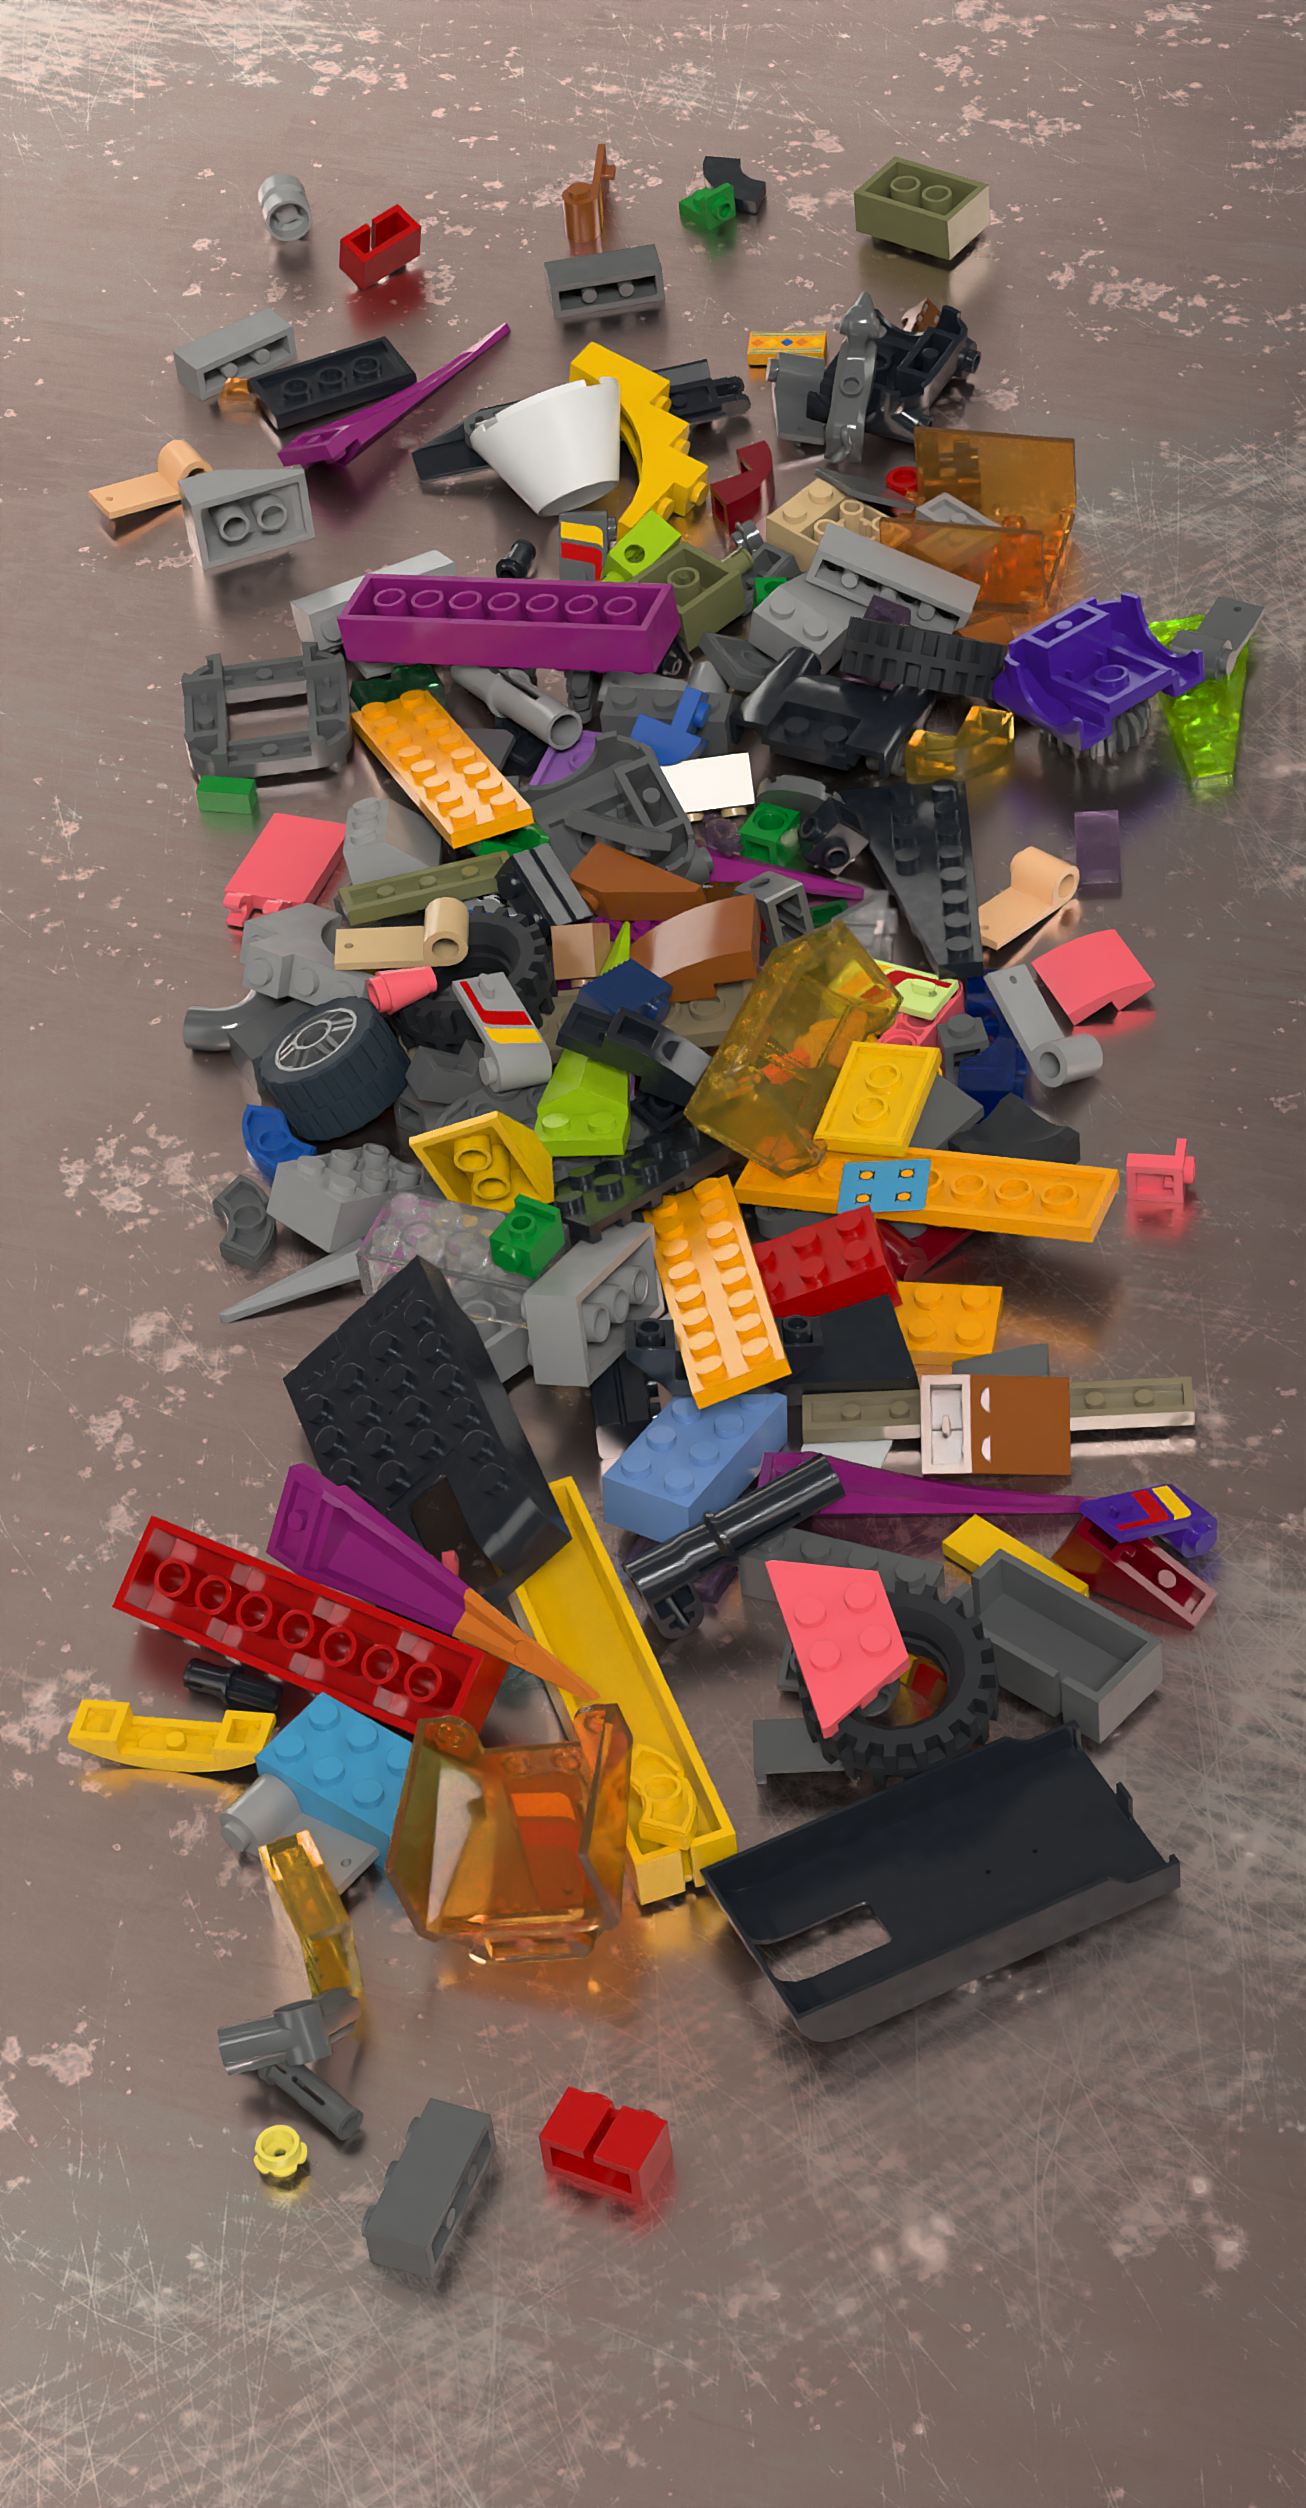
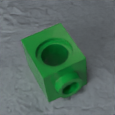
[738,801,801,867]

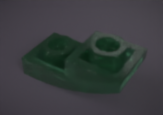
[349,663,445,711]

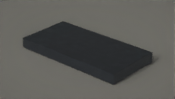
[246,336,417,430]

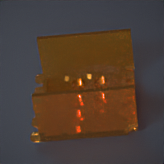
[879,426,1077,614]

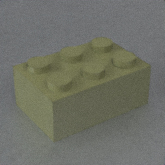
[854,156,991,260]

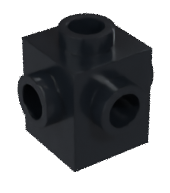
[797,796,871,876]

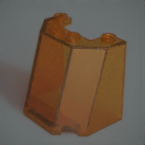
[384,1703,633,1965]

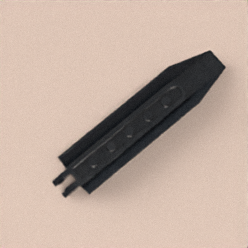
[411,359,751,484]

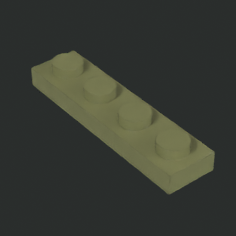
[338,850,510,926]

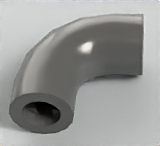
[183,989,295,1051]

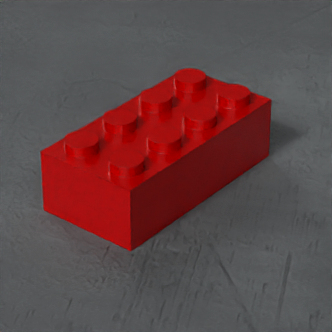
[752,1204,903,1317]

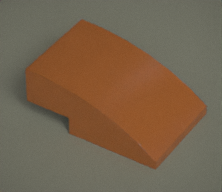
[630,894,761,1003]

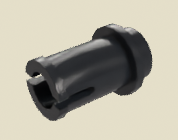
[496,539,536,579]

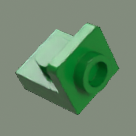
[678,183,736,231]

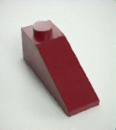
[1051,1515,1219,1631]

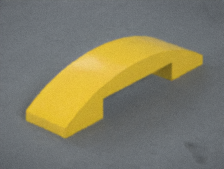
[67,1699,277,1772]

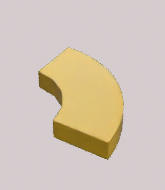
[614,1743,698,1851]

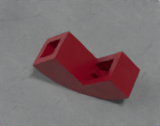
[710,440,775,537]

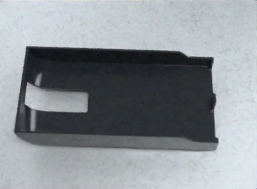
[283,1255,573,1641]
[700,1719,1181,2042]

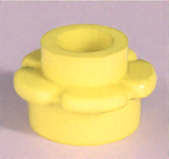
[253,2125,308,2178]

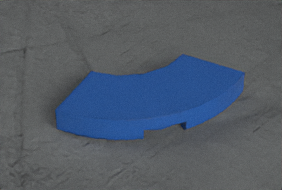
[242,1104,318,1180]

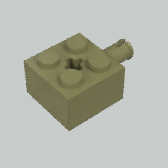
[627,541,754,653]

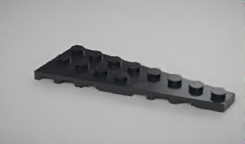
[839,779,984,980]
[548,1070,837,1244]

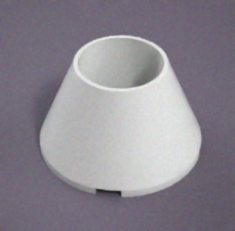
[470,377,621,517]

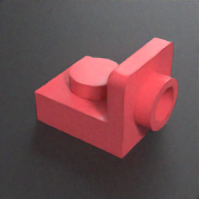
[1126,1138,1196,1203]

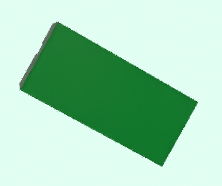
[196,775,258,815]

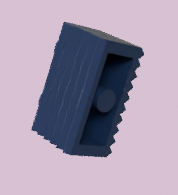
[575,958,673,1024]

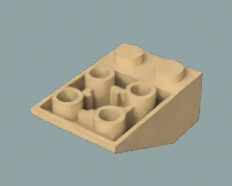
[766,478,912,572]

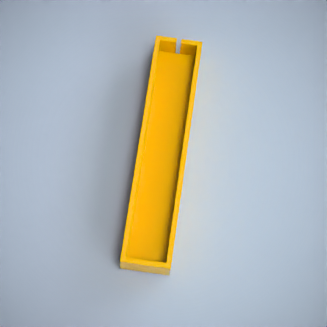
[491,1476,738,1905]

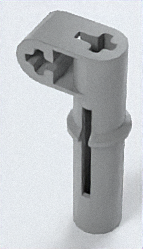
[450,665,582,750]

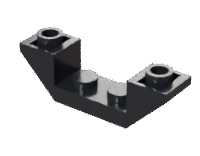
[624,1315,824,1396]

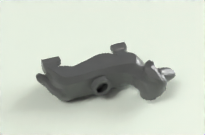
[824,292,887,464]

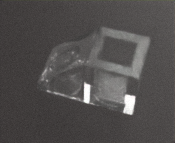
[827,890,898,981]

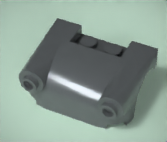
[519,730,715,923]

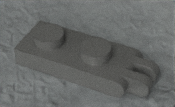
[564,809,673,857]

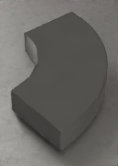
[212,1174,277,1273]

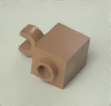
[551,923,615,988]

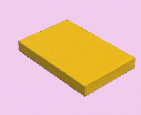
[813,1041,942,1157]

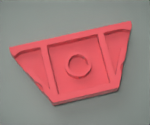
[765,1560,910,1739]

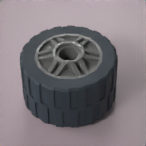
[258,996,411,1141]

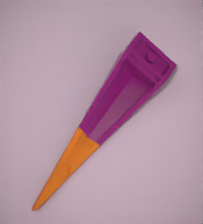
[266,1463,600,1701]

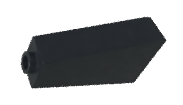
[776,1293,920,1406]

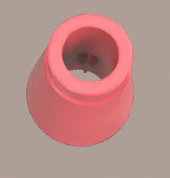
[366,965,437,1015]

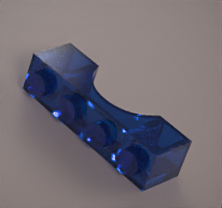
[958,969,1027,1124]

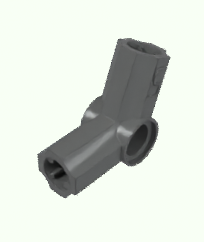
[217,1987,362,2075]

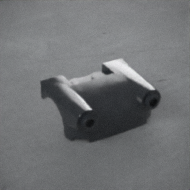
[806,305,981,445]
[729,647,937,780]

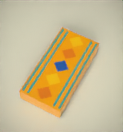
[747,331,827,366]

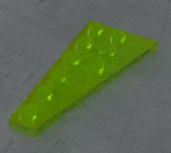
[1148,614,1250,792]

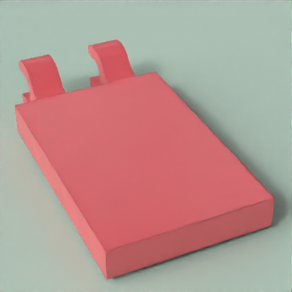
[223,813,346,927]

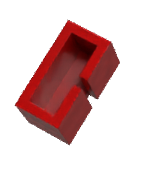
[339,204,421,291]
[539,2086,672,2204]

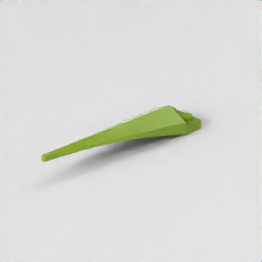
[534,921,631,1157]

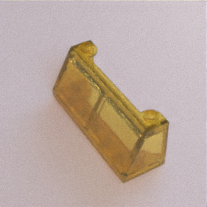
[683,918,904,1180]

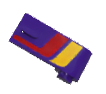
[1079,1484,1218,1558]

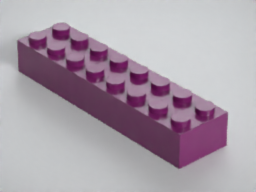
[337,573,681,675]

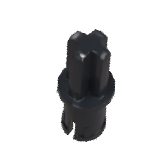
[183,1658,283,1711]

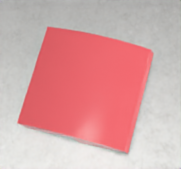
[1031,929,1155,1026]

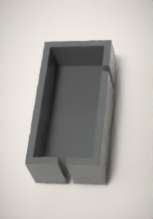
[942,1548,1163,1744]

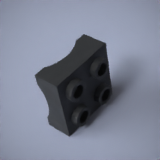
[948,1093,1081,1165]

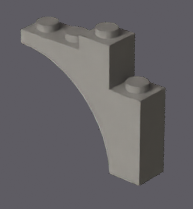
[239,902,375,1006]

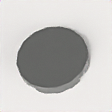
[756,775,843,824]

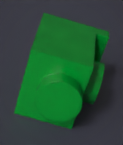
[489,1194,565,1280]

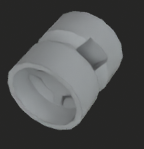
[258,173,313,242]

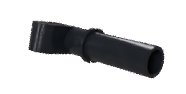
[624,1453,846,1639]

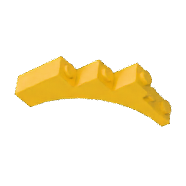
[569,341,709,545]

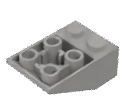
[266,1143,424,1253]

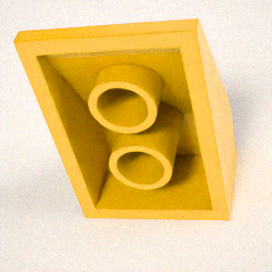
[409,1111,554,1228]

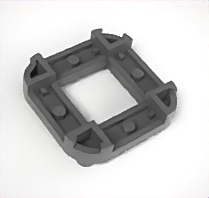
[181,642,353,781]

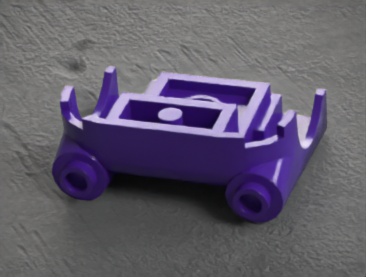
[993,592,1205,752]

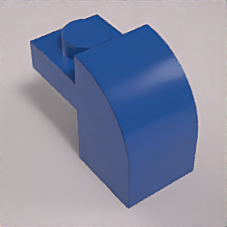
[630,686,711,766]

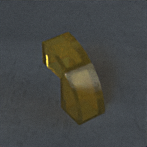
[905,706,1015,784]

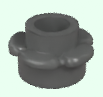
[731,519,764,556]

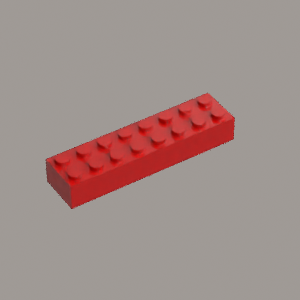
[112,1515,509,1758]

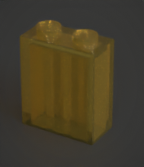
[258,1830,364,1998]

